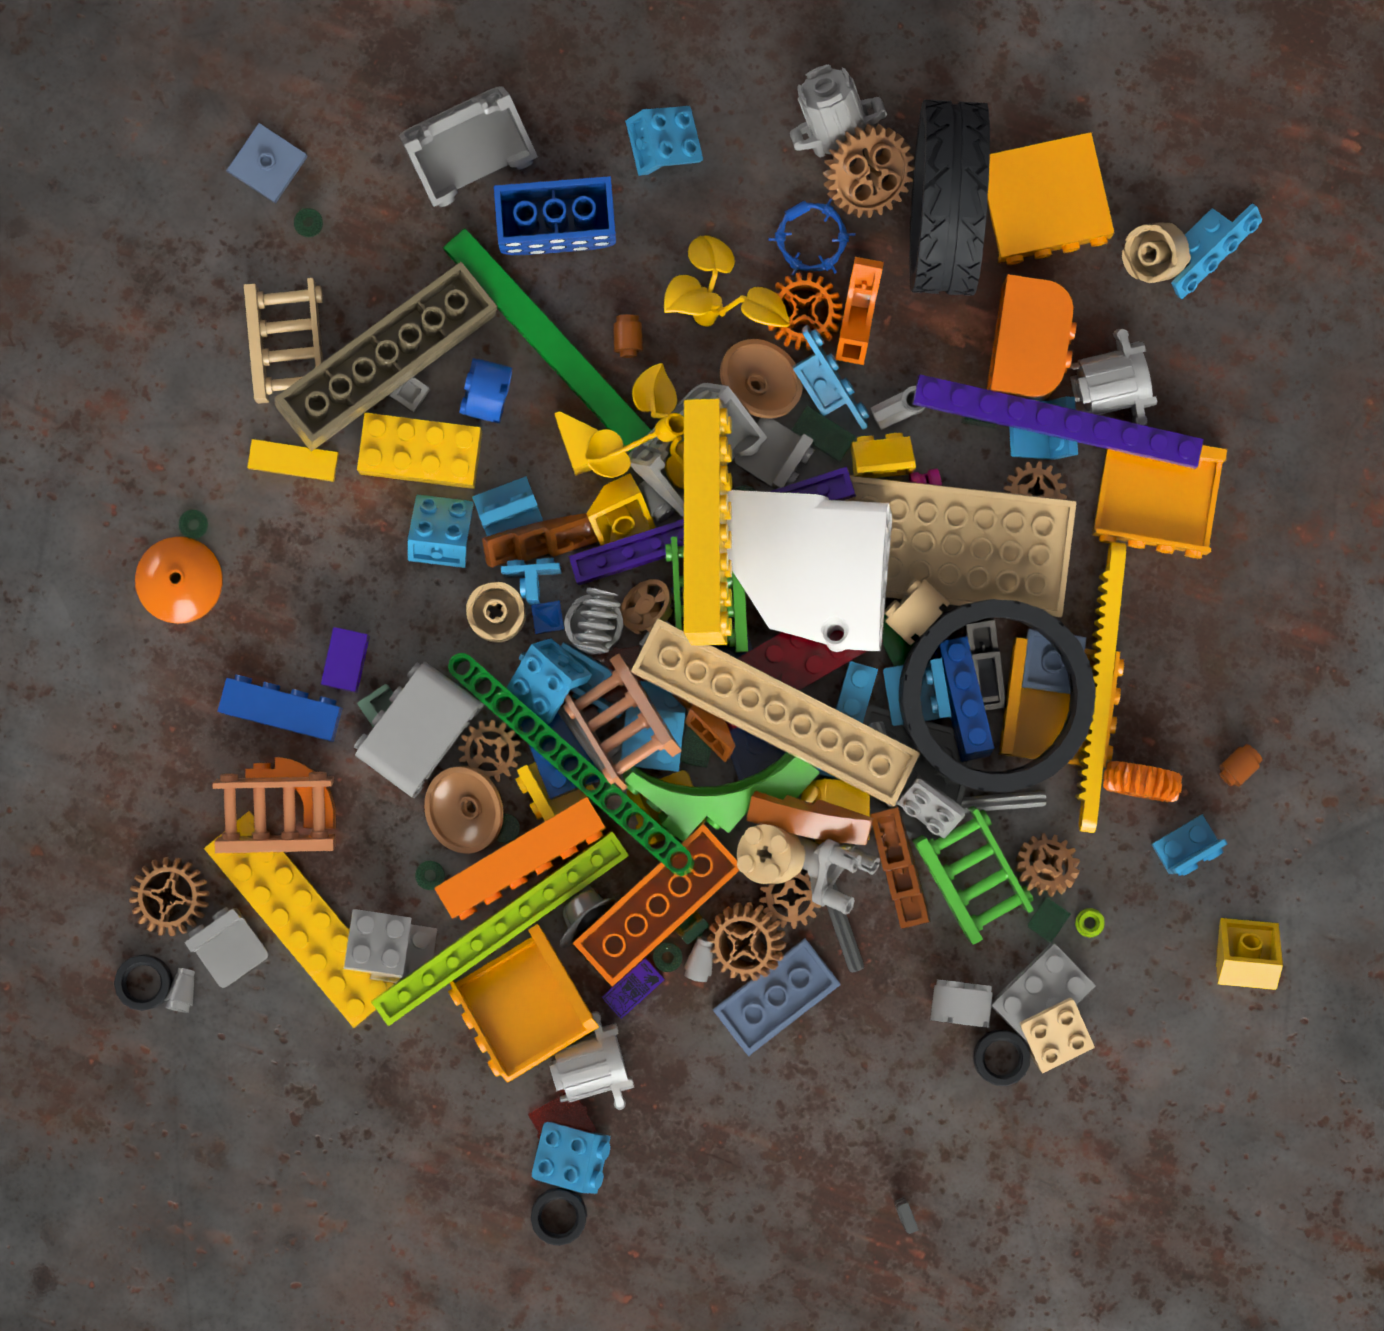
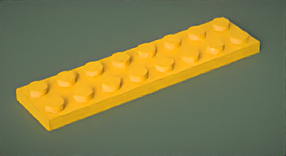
[204,811,395,1028]

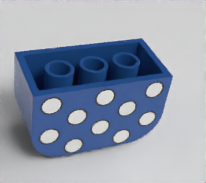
[494,176,616,255]

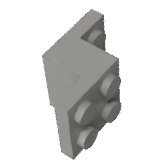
[343,909,437,983]

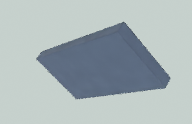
[712,938,841,1056]

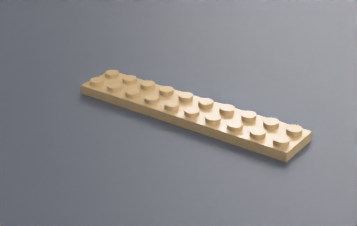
[630,618,920,806]

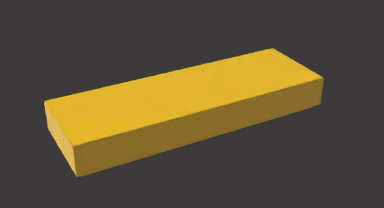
[247,439,339,482]

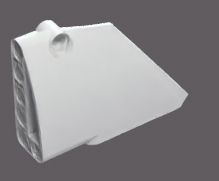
[727,490,892,652]

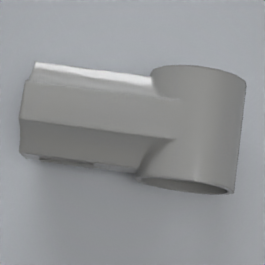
[870,386,925,431]

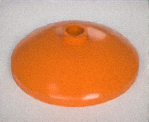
[135,537,223,624]

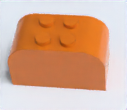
[987,274,1077,401]

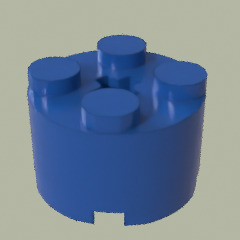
[459,358,512,423]

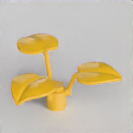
[664,235,789,327]
[585,363,684,489]

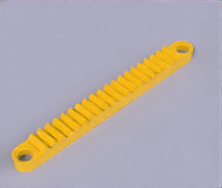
[1075,542,1126,833]

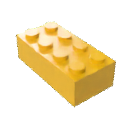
[357,413,482,489]

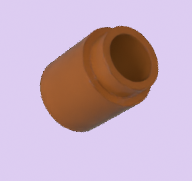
[613,314,643,358]
[1219,744,1263,787]

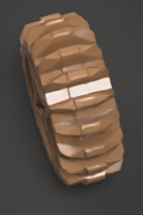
[129,857,210,936]
[707,902,786,981]

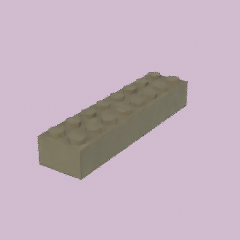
[275,262,497,452]

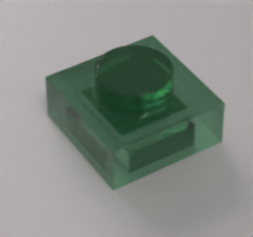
[675,910,710,945]

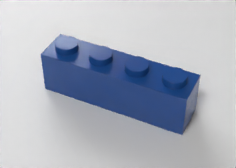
[935,637,994,762]
[217,674,343,742]

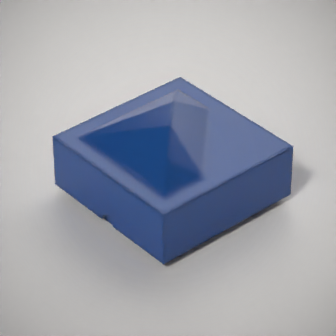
[531,601,564,634]

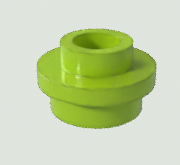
[1075,908,1105,938]

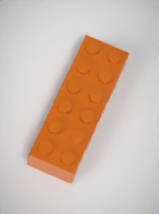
[434,797,606,920]
[573,824,739,987]

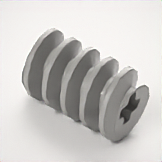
[575,588,621,653]

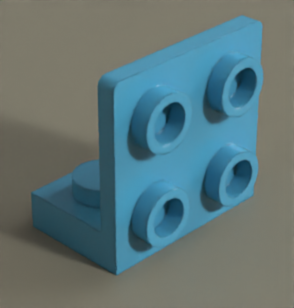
[625,106,703,176]
[1009,396,1078,460]
[408,495,473,568]
[507,638,592,724]
[883,658,951,726]
[1151,814,1228,876]

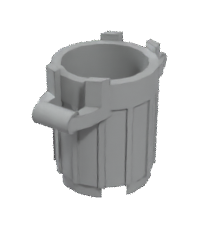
[789,65,887,157]
[1070,329,1157,425]
[549,1011,634,1110]

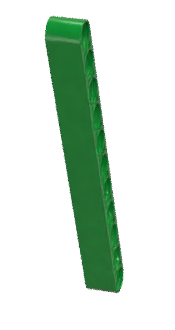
[442,228,651,453]
[448,653,694,876]

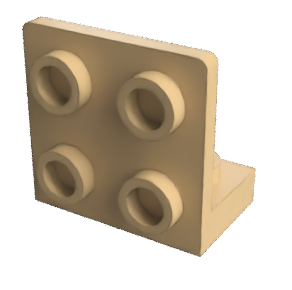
[1020,998,1095,1073]

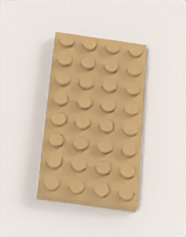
[844,475,1077,617]

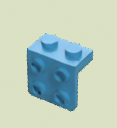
[532,1122,611,1194]

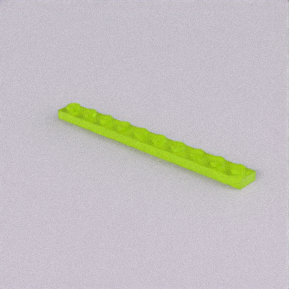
[371,831,629,1026]

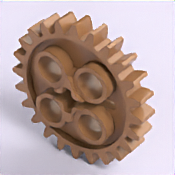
[823,124,915,218]

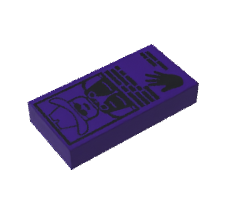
[602,958,665,1019]

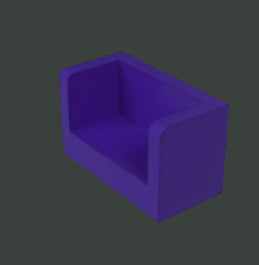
[321,627,370,693]

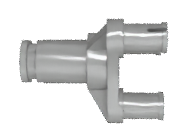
[798,835,880,915]

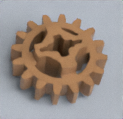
[1003,461,1067,500]
[458,720,522,782]
[1015,833,1080,897]
[759,871,821,929]

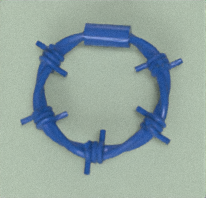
[769,198,855,276]

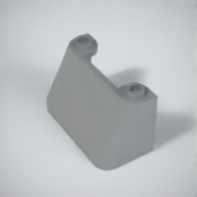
[399,86,538,207]
[628,383,767,516]

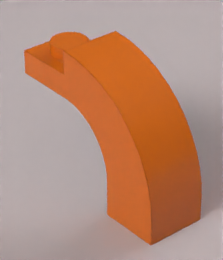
[835,257,884,365]
[245,757,336,829]

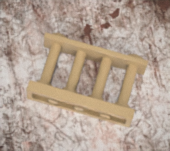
[244,278,323,404]

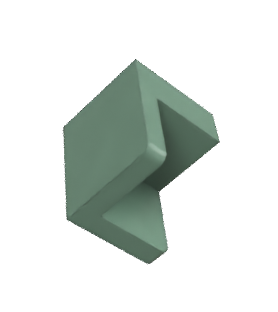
[357,684,393,728]

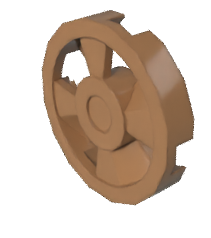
[620,579,674,634]

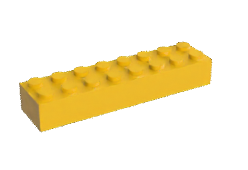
[684,399,732,645]

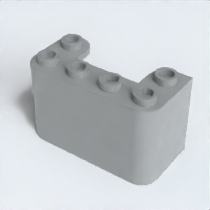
[354,661,484,799]

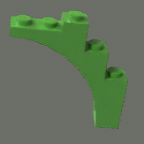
[622,752,820,842]

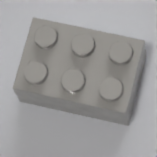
[991,943,1096,1046]

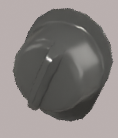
[560,885,615,948]

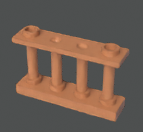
[563,653,682,790]
[213,772,336,853]

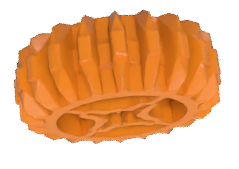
[768,272,843,351]
[1103,761,1182,802]

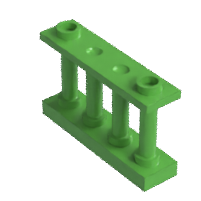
[665,537,748,653]
[912,806,1034,945]

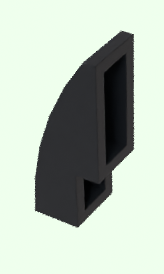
[964,618,1006,710]

